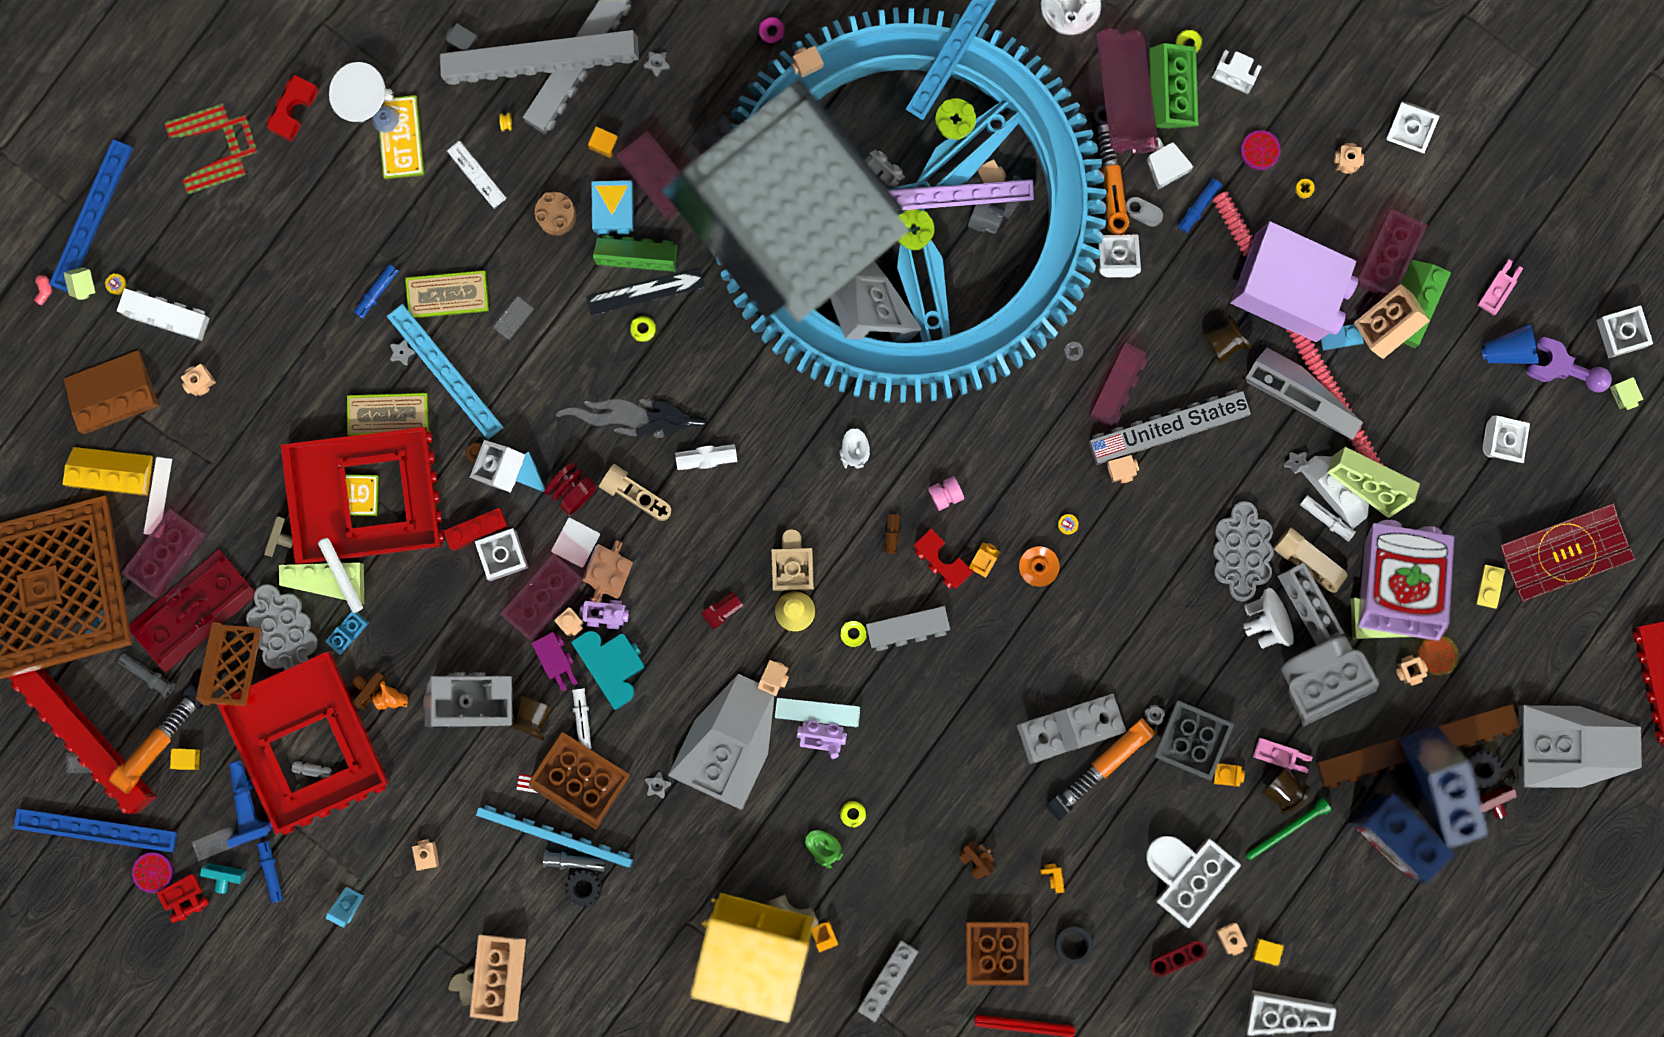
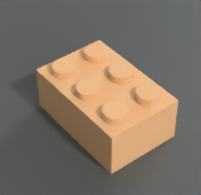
[1354,284,1430,359]

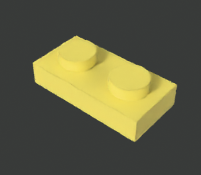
[1476,565,1505,609]

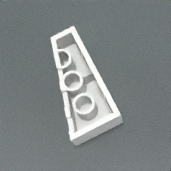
[117,288,209,341]

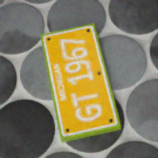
[379,96,424,179]
[346,475,379,516]

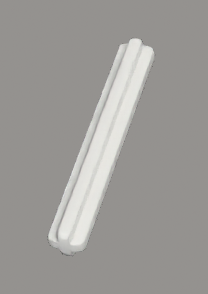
[318,538,363,613]

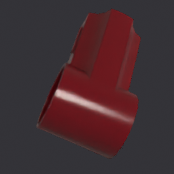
[701,592,743,630]

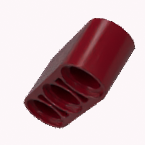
[1149,940,1207,977]

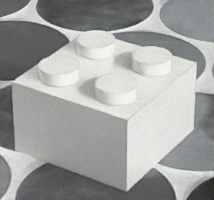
[1596,306,1653,358]
[470,440,525,492]
[475,529,528,581]

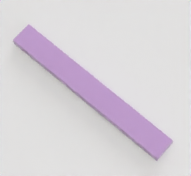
[889,179,1034,210]

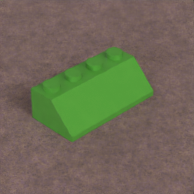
[1150,43,1198,128]
[593,235,678,272]
[1399,259,1451,348]

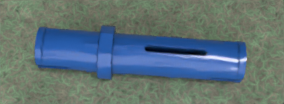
[1177,178,1222,233]
[353,264,399,319]
[256,841,284,903]

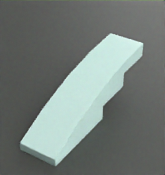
[775,698,860,727]

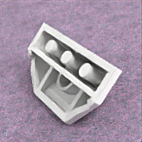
[1301,456,1369,529]

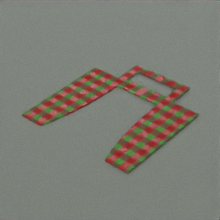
[165,104,257,194]

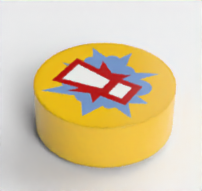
[105,274,127,295]
[1058,514,1078,535]

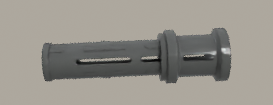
[118,653,176,699]
[543,850,605,872]

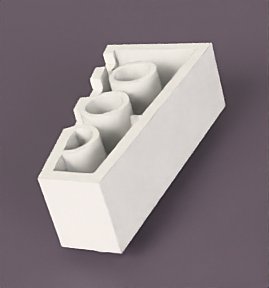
[1245,990,1336,1036]

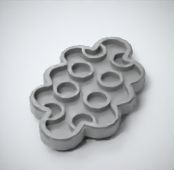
[1213,501,1274,602]
[246,584,318,671]

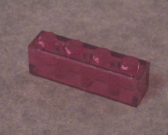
[1089,343,1148,427]

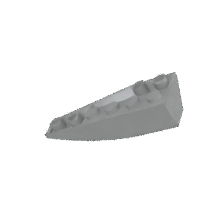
[1246,348,1363,440]

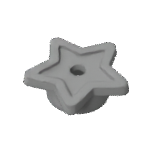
[644,52,670,76]
[391,340,415,365]
[1284,452,1310,474]
[645,772,671,798]

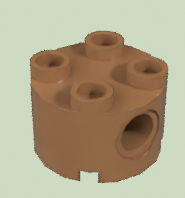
[535,192,577,236]

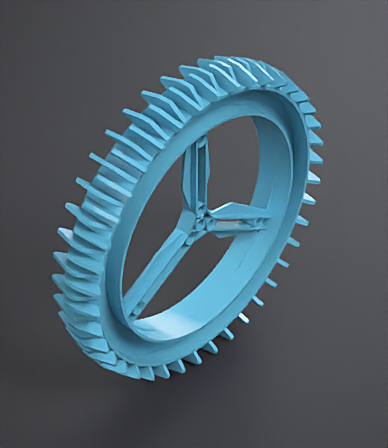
[716,8,1106,403]

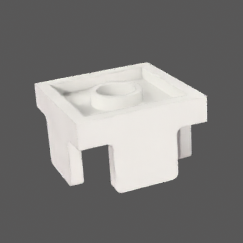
[1212,50,1262,94]

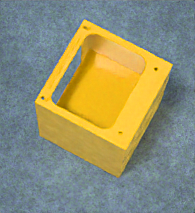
[692,893,815,1021]

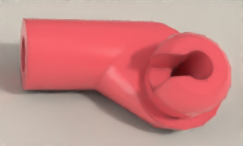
[34,275,52,306]

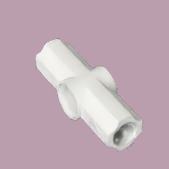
[675,444,737,470]

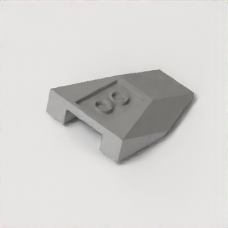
[830,260,922,343]
[668,674,774,810]
[1518,705,1642,787]

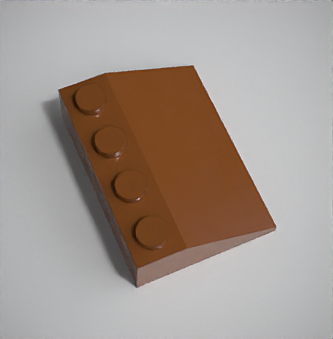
[64,350,159,434]
[528,732,630,830]

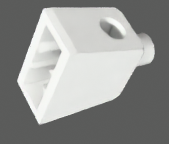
[1147,138,1193,189]

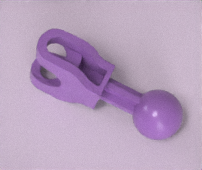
[1526,337,1612,392]

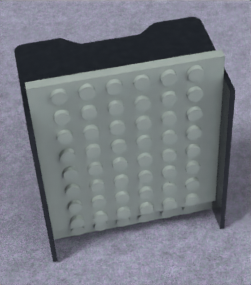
[662,78,909,323]

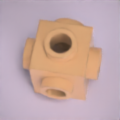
[1334,143,1364,173]
[181,364,216,396]
[1396,655,1428,686]

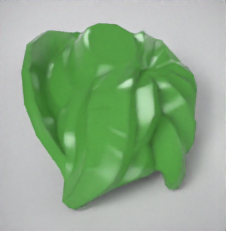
[805,830,843,868]

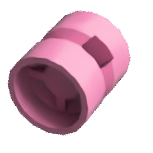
[928,476,964,511]

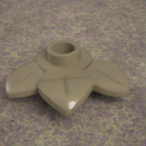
[448,966,475,1006]

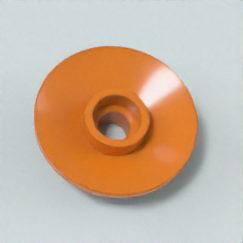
[1019,546,1059,587]

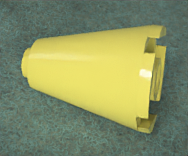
[775,591,815,631]

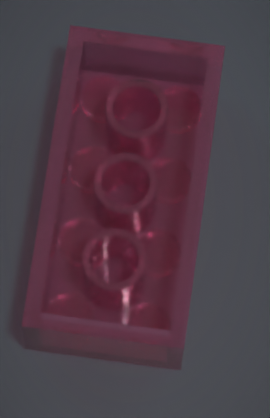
[616,131,681,221]
[1357,208,1428,298]
[121,509,207,598]
[500,553,585,641]

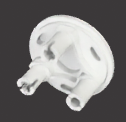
[1041,0,1101,35]
[329,62,393,122]
[1244,588,1294,649]

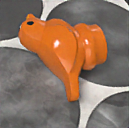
[373,681,409,710]

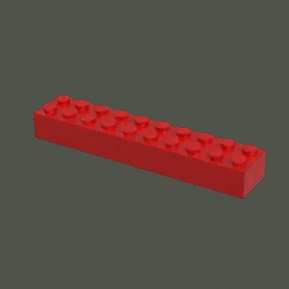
[6,646,157,814]

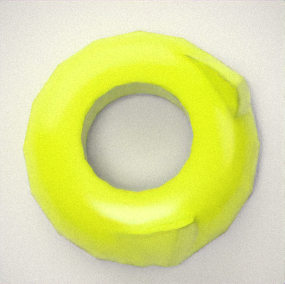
[1176,30,1202,53]
[630,316,656,341]
[841,621,866,647]
[840,801,866,828]

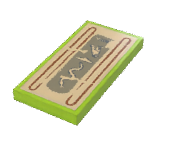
[406,271,489,318]
[347,393,428,436]

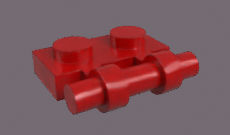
[157,874,210,923]

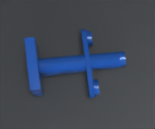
[226,760,272,848]

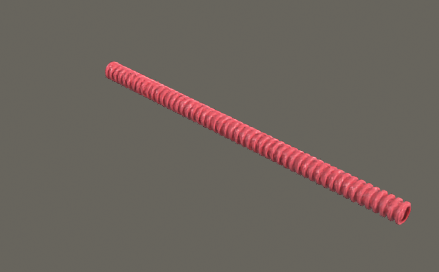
[1212,192,1383,465]

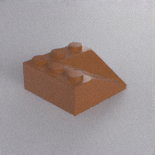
[966,921,1028,985]

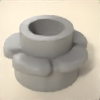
[1145,705,1165,725]

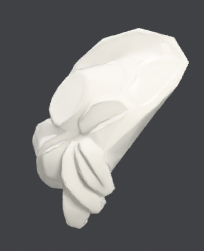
[839,429,870,469]

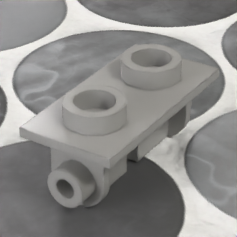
[865,150,905,188]

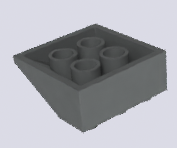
[1155,701,1234,781]

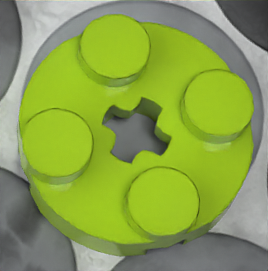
[935,99,976,140]
[897,209,934,250]

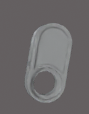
[1126,197,1163,227]

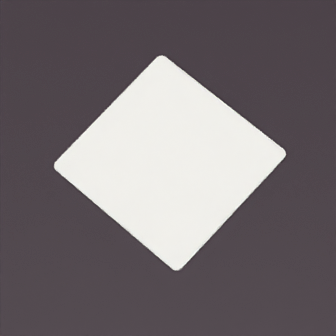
[551,518,600,567]

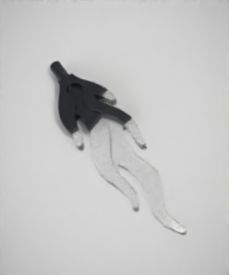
[556,399,706,438]

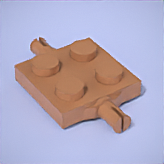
[582,541,633,603]

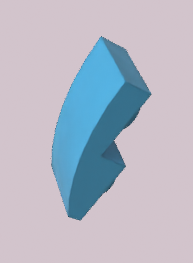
[325,611,369,655]

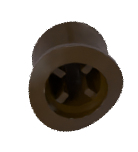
[1201,315,1252,365]
[506,695,555,741]
[1262,767,1310,814]

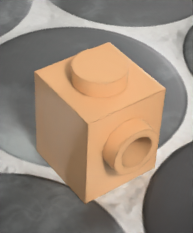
[791,46,824,78]
[975,159,1006,183]
[1107,455,1139,483]
[554,607,585,636]
[758,660,789,696]
[412,839,440,871]
[1216,922,1247,956]

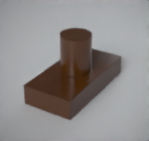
[352,672,389,710]

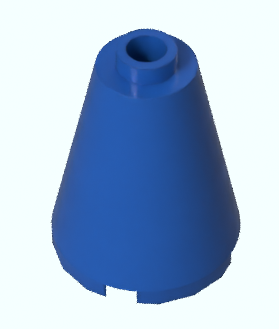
[1481,324,1539,364]

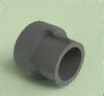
[968,203,1006,234]

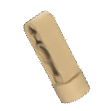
[599,464,671,521]
[1273,527,1348,593]

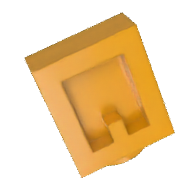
[969,542,1000,578]
[1213,764,1245,786]
[1040,864,1064,893]

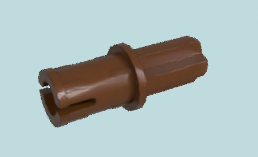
[884,514,900,554]

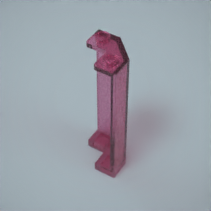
[1096,28,1159,154]

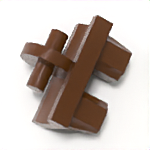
[959,840,995,879]

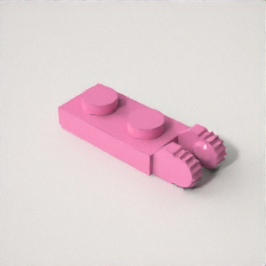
[1478,259,1523,316]
[1253,738,1313,773]

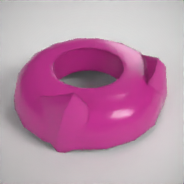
[759,18,784,43]

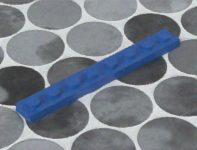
[49,140,133,292]
[13,809,178,852]

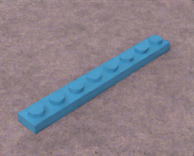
[906,0,997,120]

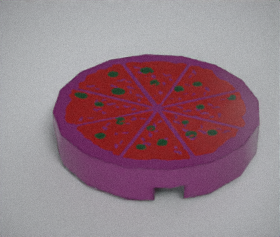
[1241,130,1281,170]
[132,852,173,893]

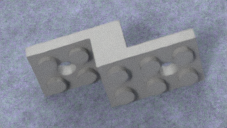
[1017,693,1126,764]

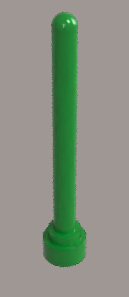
[1246,797,1332,860]

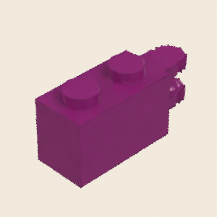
[531,632,578,691]

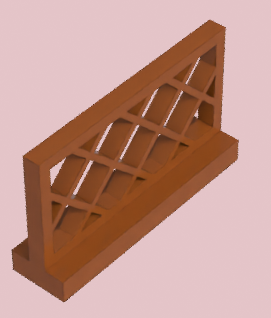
[196,622,262,706]

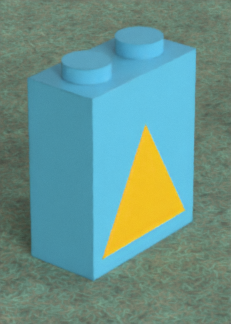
[592,181,634,235]

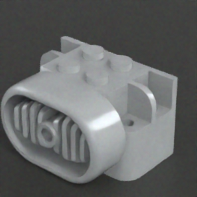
[1281,636,1379,727]
[423,673,512,726]

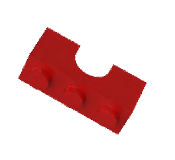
[267,75,319,142]
[443,508,509,551]
[913,529,973,590]

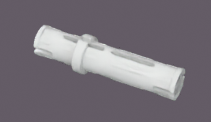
[1300,495,1356,541]
[572,689,592,749]

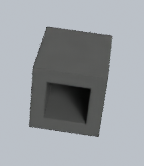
[446,23,479,51]

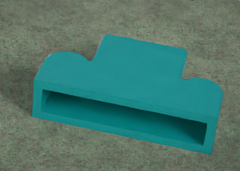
[571,631,645,710]

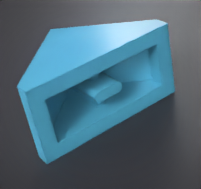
[516,452,545,492]

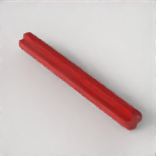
[974,1015,1075,1037]

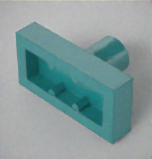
[200,863,246,893]

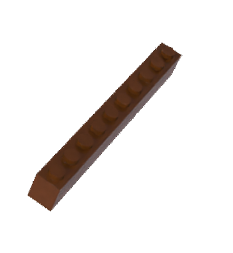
[1315,704,1520,789]

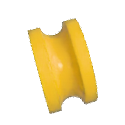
[500,113,512,131]
[1296,179,1315,198]

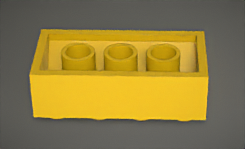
[63,447,153,496]

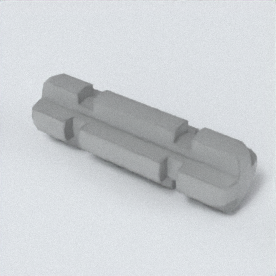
[292,761,332,779]

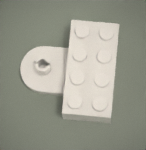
[1147,836,1241,928]

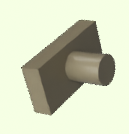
[264,516,293,557]

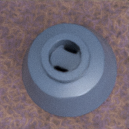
[372,106,399,133]

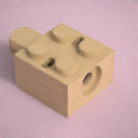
[772,529,814,591]

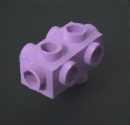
[579,598,629,629]
[797,720,847,759]

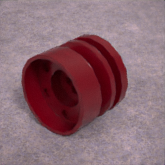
[544,462,598,516]

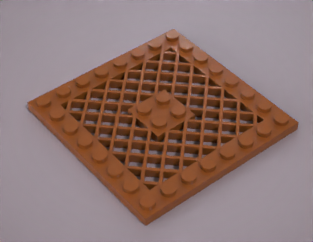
[0,496,132,679]

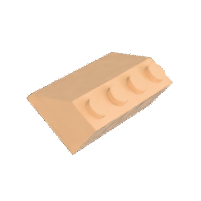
[470,935,526,1022]

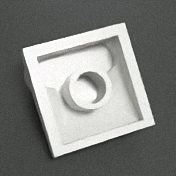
[1387,101,1439,153]
[1098,235,1141,277]
[1483,416,1530,463]

